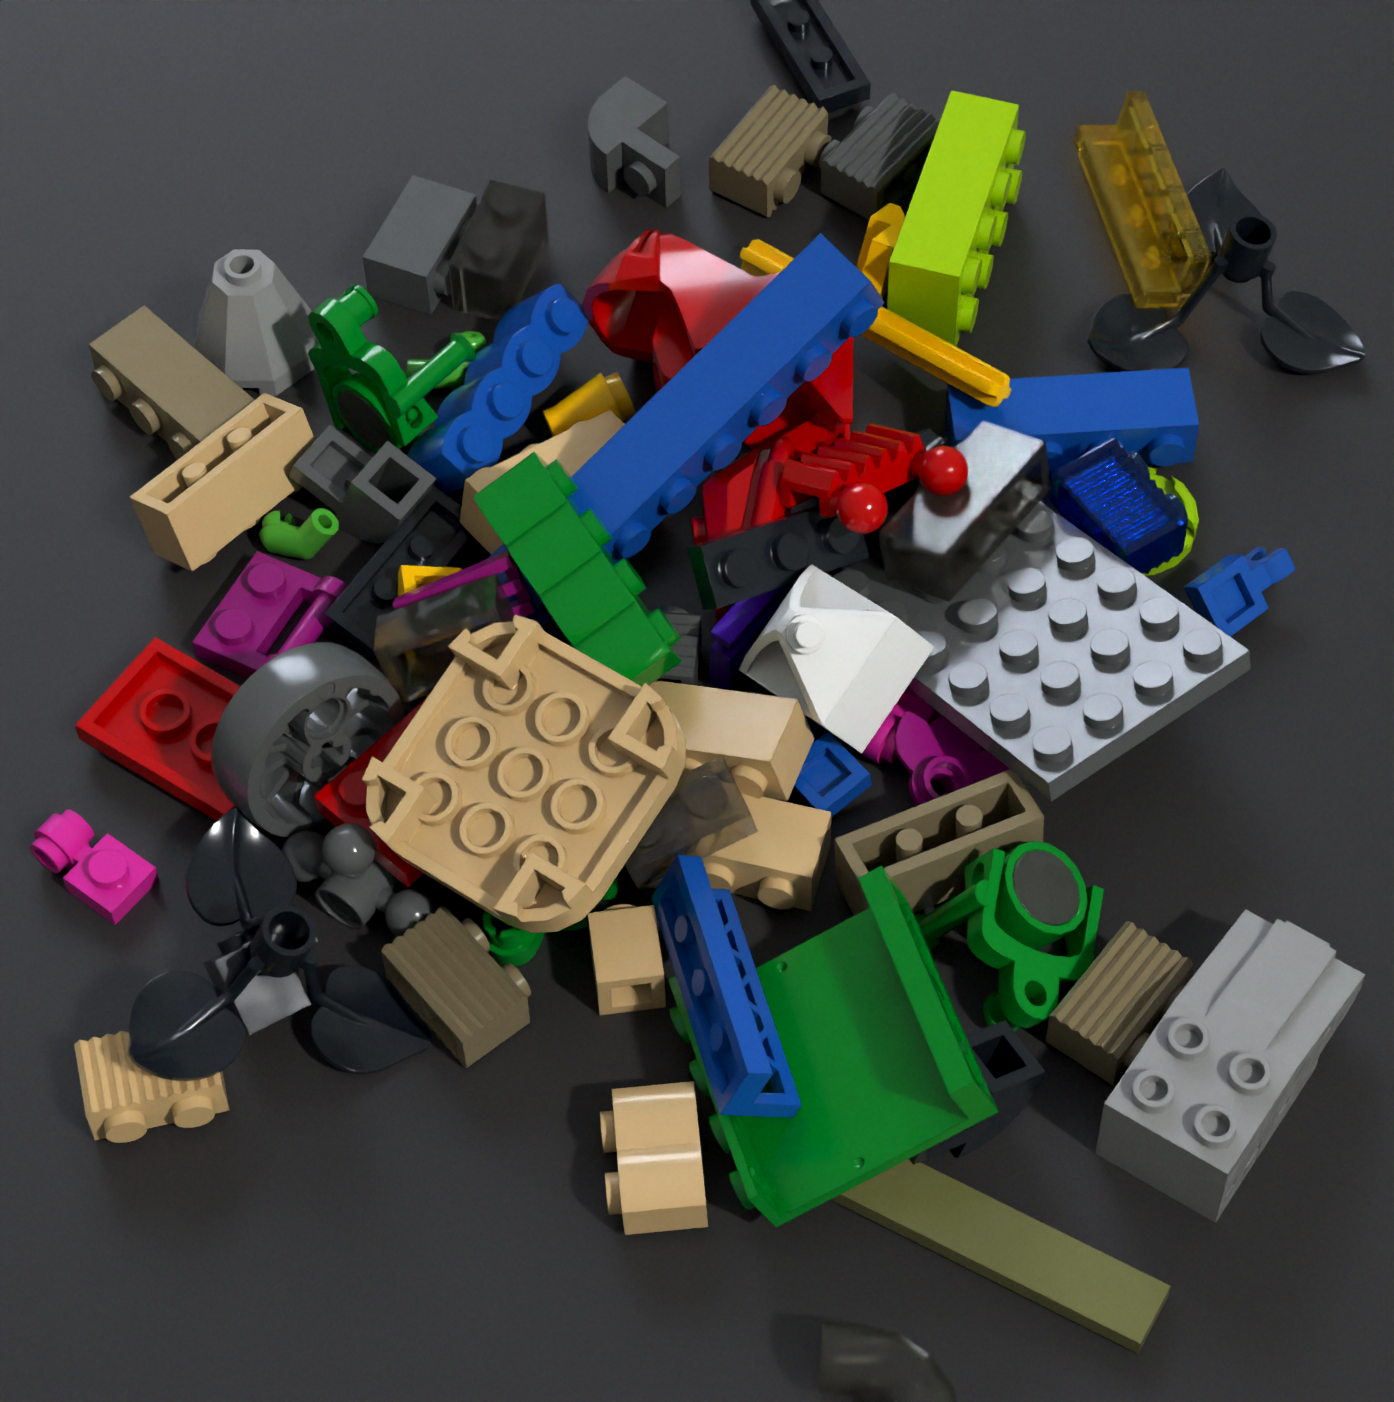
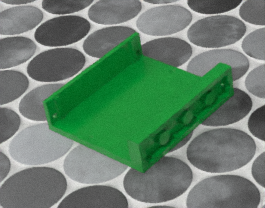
[668,865,999,1227]

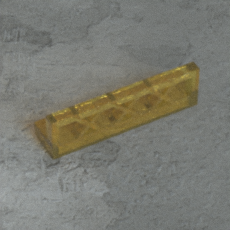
[1073,91,1212,308]

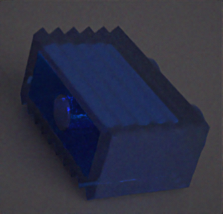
[1049,438,1188,574]

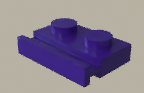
[709,583,795,690]

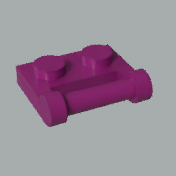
[192,551,348,679]

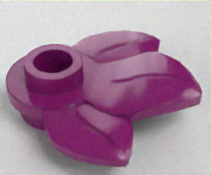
[894,711,1009,806]

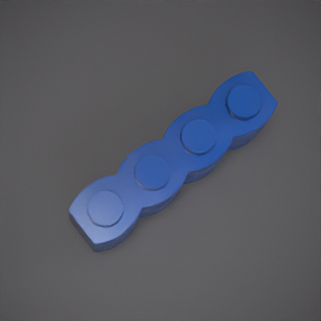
[408,283,588,495]

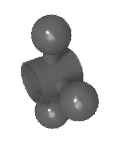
[281,823,437,936]

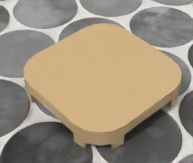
[362,615,686,933]

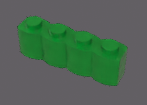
[473,452,682,686]

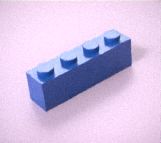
[945,368,1199,478]

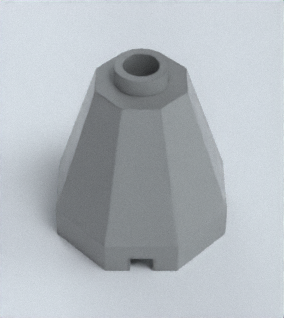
[194,249,318,396]

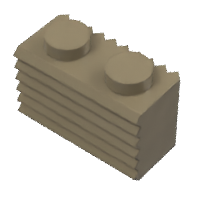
[709,85,831,217]
[381,906,531,1068]
[1046,921,1194,1085]

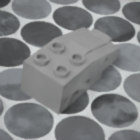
[1095,909,1365,1223]

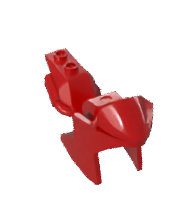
[582,229,853,625]

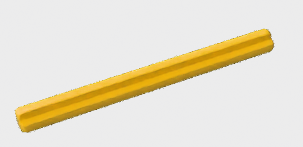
[739,239,1012,407]

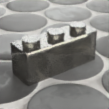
[879,421,1051,602]

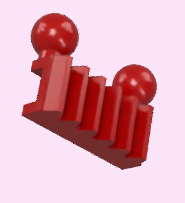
[780,424,968,534]

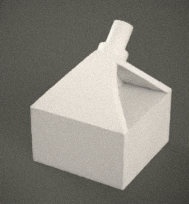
[739,564,934,753]

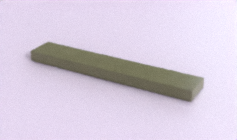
[830,1159,1171,1354]

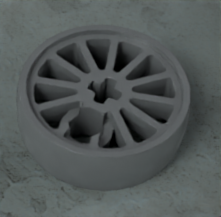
[211,642,405,838]

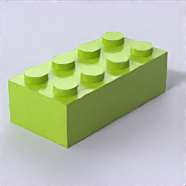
[887,90,1026,347]

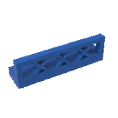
[651,855,802,1118]

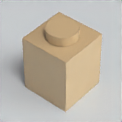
[588,904,666,1016]

